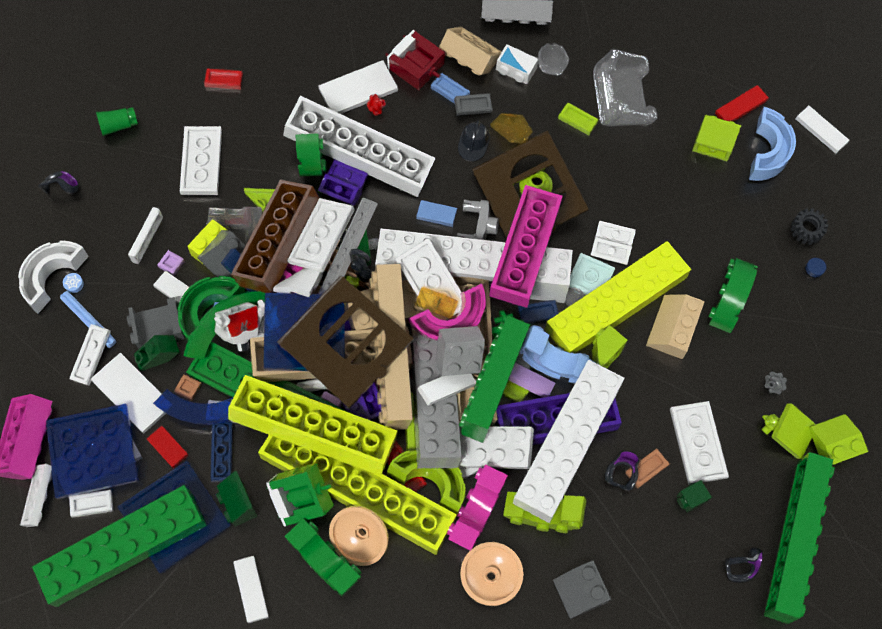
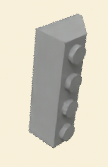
[482,0,553,25]

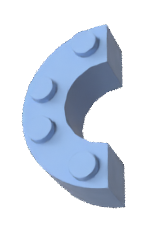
[749,107,796,181]
[520,325,596,383]

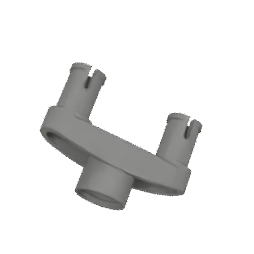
[457,199,499,240]

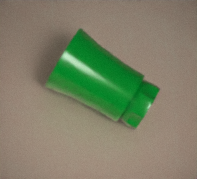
[96,107,138,137]

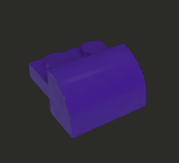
[318,159,368,206]
[343,382,381,422]

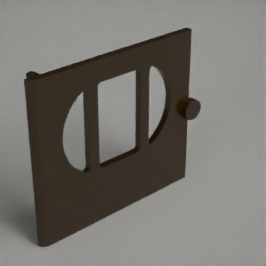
[472,131,589,238]
[277,275,414,409]

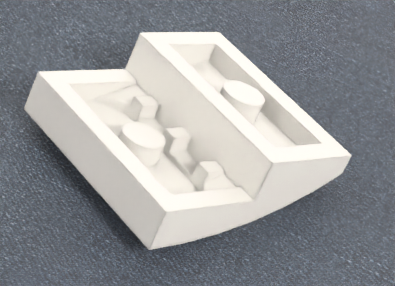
[591,221,636,265]

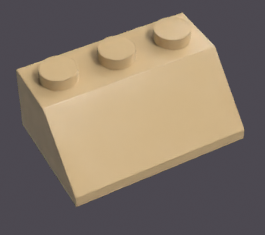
[439,27,502,75]
[646,295,705,359]

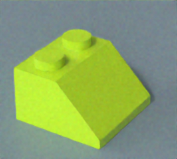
[592,325,627,369]
[809,414,868,465]

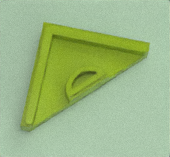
[244,188,275,212]

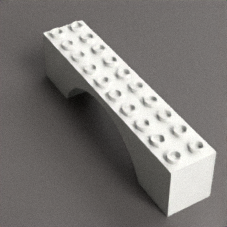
[375,229,572,303]

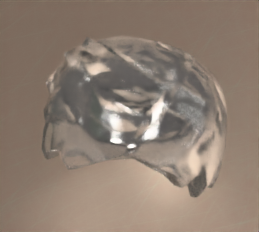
[538,43,569,75]

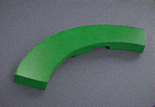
[183,290,271,359]

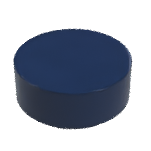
[806,258,826,277]

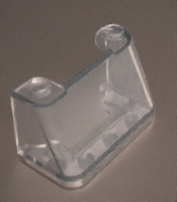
[593,49,658,127]

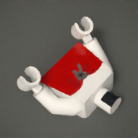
[214,299,273,351]

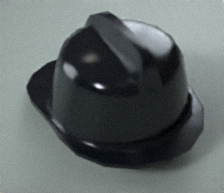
[458,120,490,161]

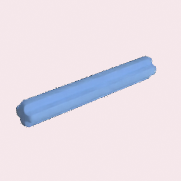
[60,291,116,348]

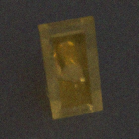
[490,113,533,144]

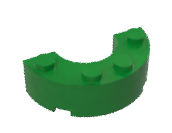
[295,133,327,176]
[708,258,758,333]
[178,276,245,341]
[285,519,362,596]

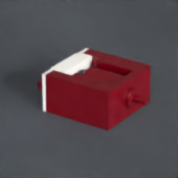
[386,30,445,90]

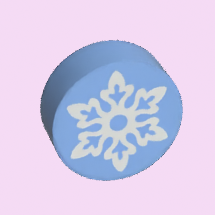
[63,273,84,293]

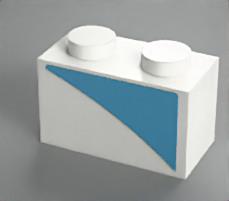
[496,45,538,84]

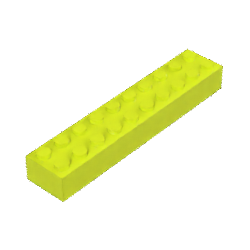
[258,435,457,555]

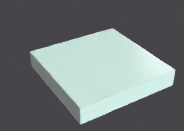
[569,253,615,295]

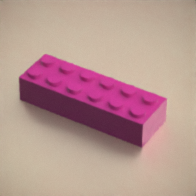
[489,185,563,308]

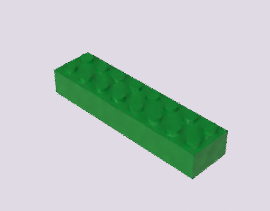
[764,452,834,624]
[32,485,207,607]

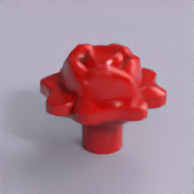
[367,94,386,116]

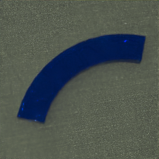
[153,389,234,425]

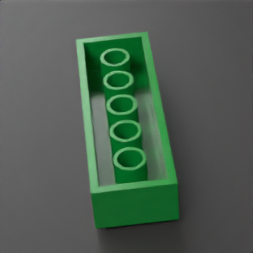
[459,316,530,443]

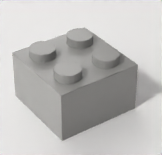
[435,326,485,376]

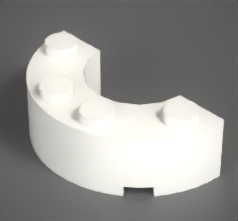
[18,241,89,313]

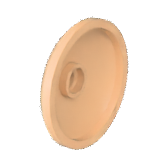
[329,506,389,566]
[461,542,523,606]

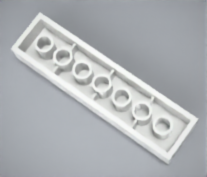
[283,96,435,197]
[513,360,624,523]

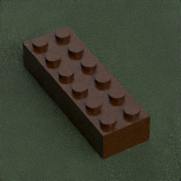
[231,180,319,295]

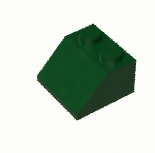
[216,471,257,527]

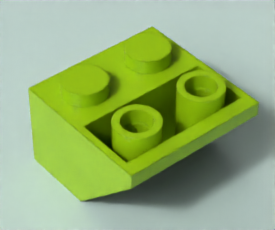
[692,115,741,161]

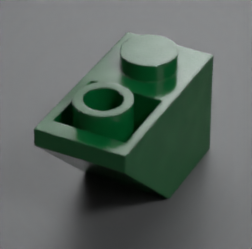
[134,335,179,371]

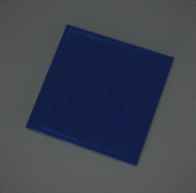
[263,293,345,371]
[46,404,139,499]
[118,461,231,574]

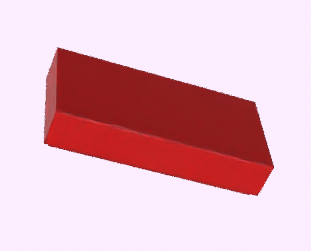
[204,69,243,90]
[147,426,189,469]

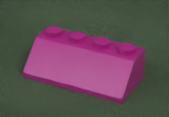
[0,394,52,480]

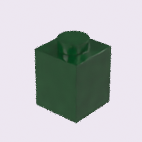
[677,480,712,513]

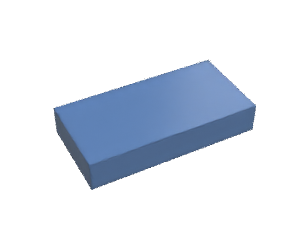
[431,73,470,104]
[417,200,457,227]

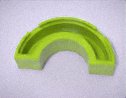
[387,450,465,514]
[503,492,586,533]

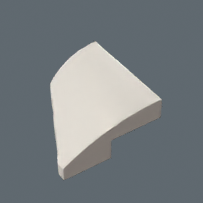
[273,268,323,297]

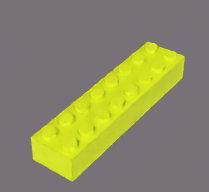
[545,241,691,354]
[228,375,397,476]

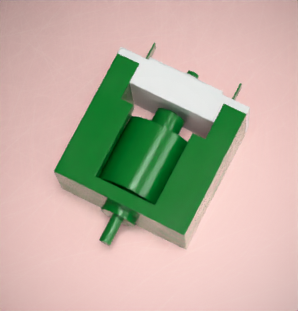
[266,463,334,526]

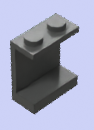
[127,297,185,349]

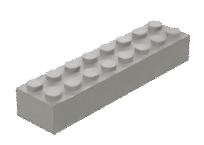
[409,315,462,468]

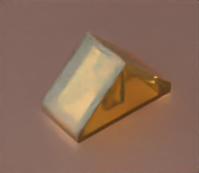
[414,287,458,319]

